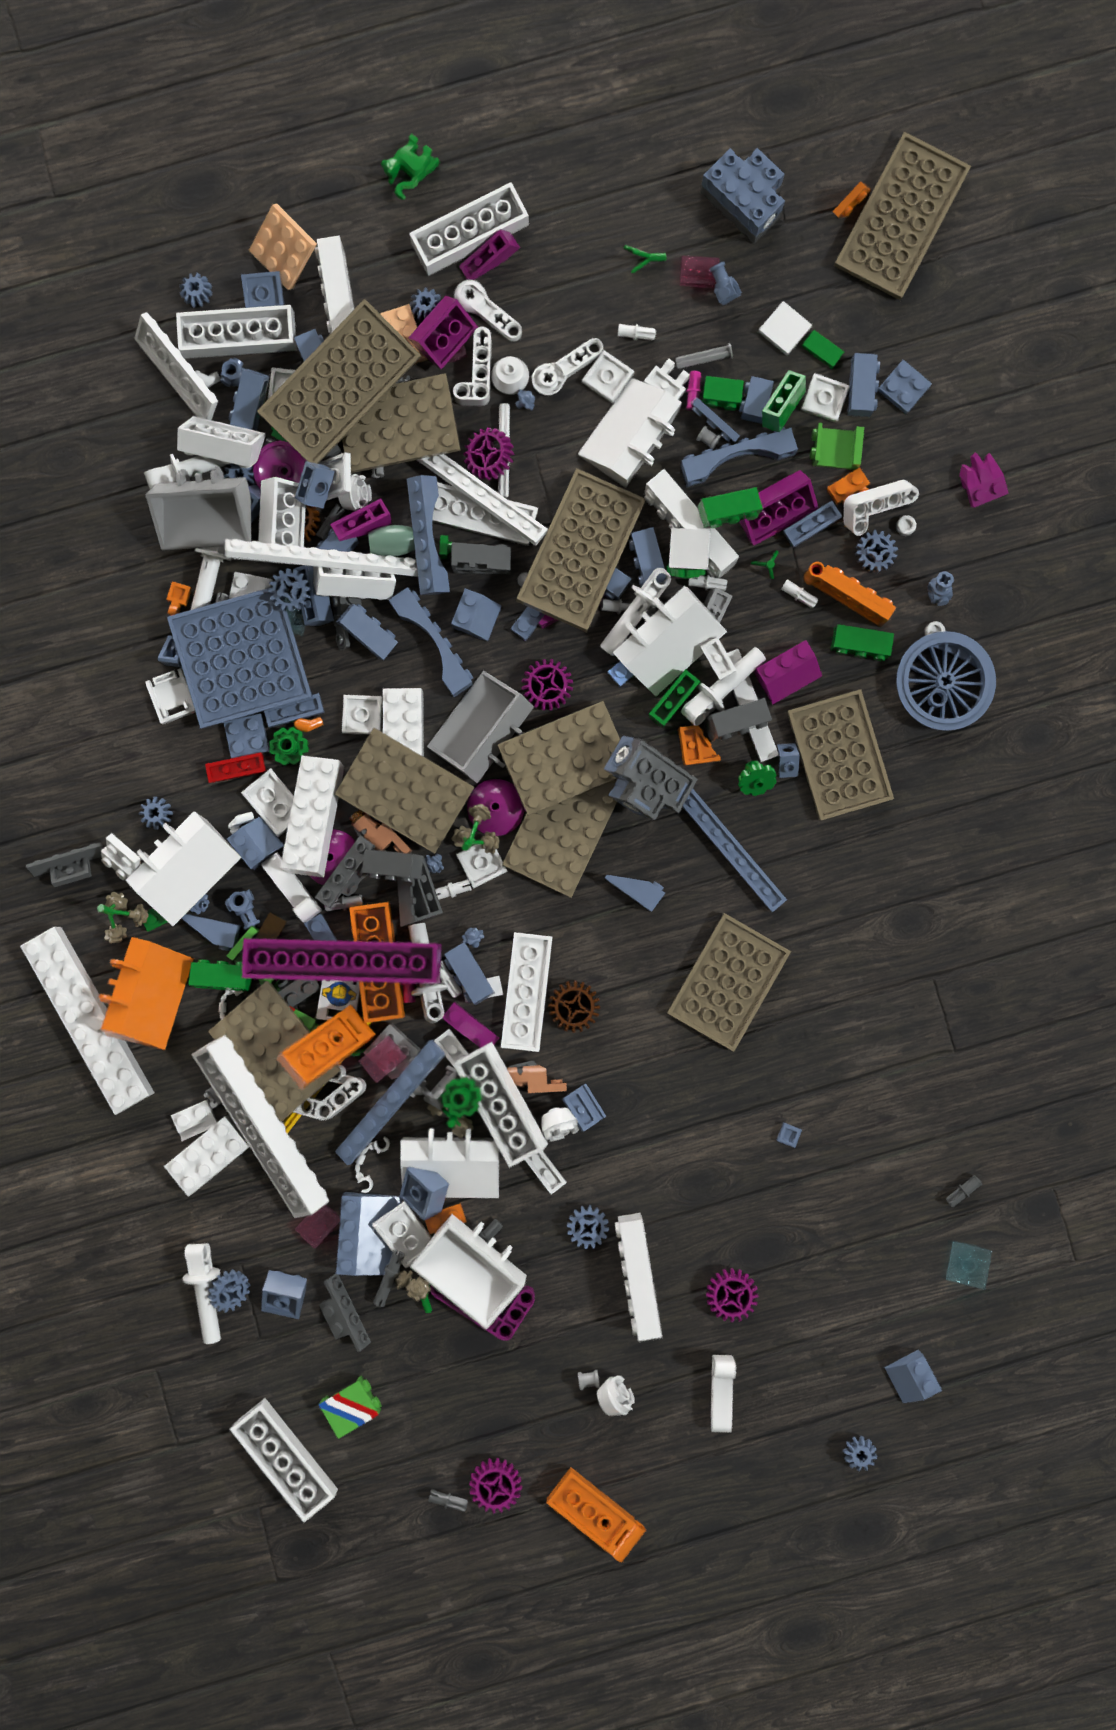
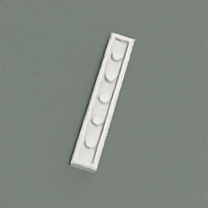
[727,649,779,763]

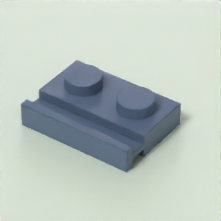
[562,1084,606,1132]

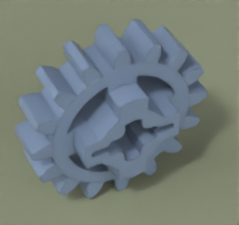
[855,530,898,573]
[268,568,312,612]
[567,1205,609,1249]
[208,1269,250,1312]

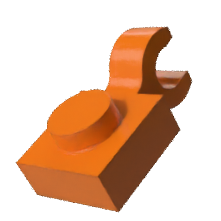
[167,581,192,616]

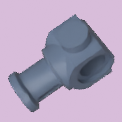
[709,262,742,305]
[220,357,244,387]
[927,571,954,606]
[225,889,260,930]

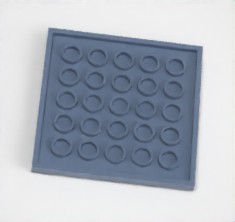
[167,586,312,729]

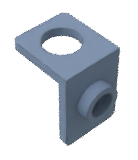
[777,743,799,778]

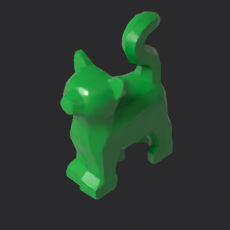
[381,134,439,200]

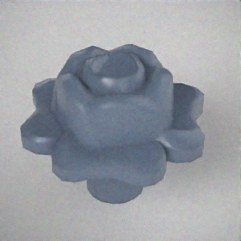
[515,389,535,410]
[425,854,444,873]
[190,894,209,915]
[462,928,484,948]

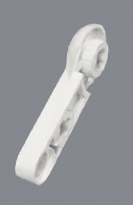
[454,280,522,342]
[532,338,603,395]

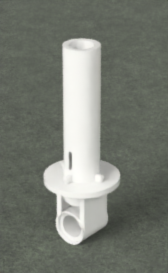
[144,454,229,490]
[191,546,231,610]
[600,568,671,656]
[681,647,766,726]
[408,923,448,1023]
[183,1243,221,1344]

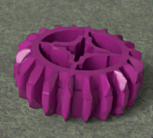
[463,427,515,481]
[522,659,573,711]
[706,1268,759,1322]
[469,1458,522,1514]

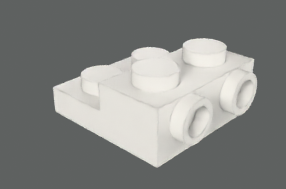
[101,833,141,880]

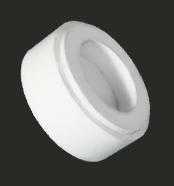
[896,515,916,536]
[925,621,945,636]

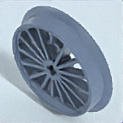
[897,631,996,730]

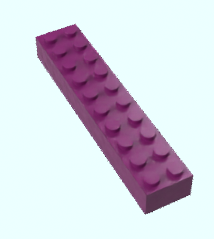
[242,939,441,983]

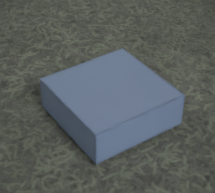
[776,1122,802,1148]

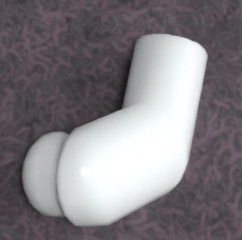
[194,371,221,387]
[228,812,254,834]

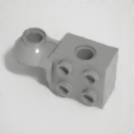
[364,1023,429,1098]

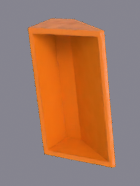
[98,937,194,1050]

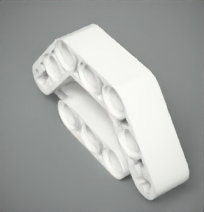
[294,1064,366,1120]

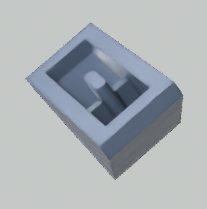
[158,636,182,668]

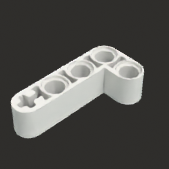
[453,327,492,406]
[844,480,919,536]
[261,852,322,922]
[711,1355,735,1433]

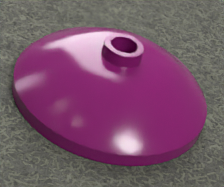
[253,441,307,490]
[467,779,525,836]
[310,829,356,885]

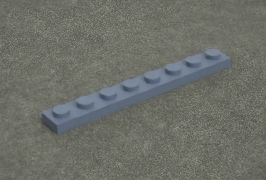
[682,789,787,912]
[335,1040,446,1165]

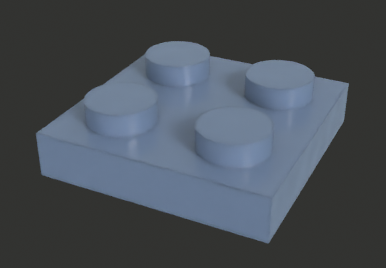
[241,271,284,308]
[878,360,932,414]
[224,714,270,759]

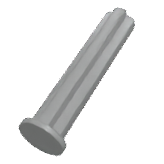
[675,343,733,368]

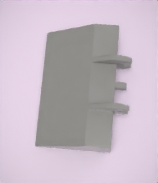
[145,467,251,550]
[427,671,534,783]

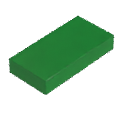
[802,330,844,369]

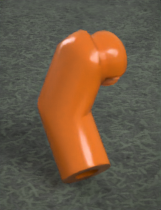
[294,717,323,732]

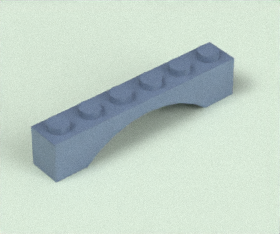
[680,427,798,487]
[407,475,450,595]
[389,587,473,697]

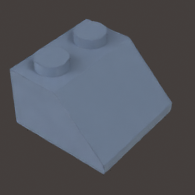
[451,588,502,641]
[227,816,284,870]
[399,1167,449,1221]
[261,1270,307,1319]
[884,1350,942,1403]

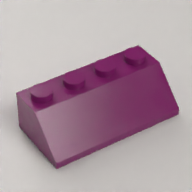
[739,470,819,546]

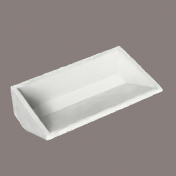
[578,378,682,488]
[613,586,727,696]
[126,811,241,926]
[401,1129,499,1198]
[410,1214,527,1330]

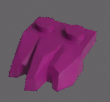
[959,452,1009,508]

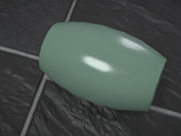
[368,525,415,556]

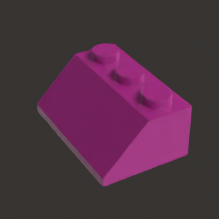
[408,295,478,369]
[754,640,822,705]

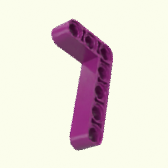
[431,1285,535,1341]

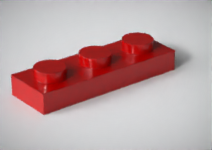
[205,752,266,783]

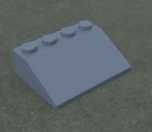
[336,1192,402,1276]

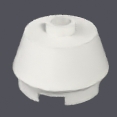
[491,356,529,395]
[338,474,372,512]
[541,1107,579,1141]
[597,1376,635,1416]

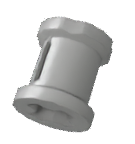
[696,425,721,450]
[578,1370,600,1390]

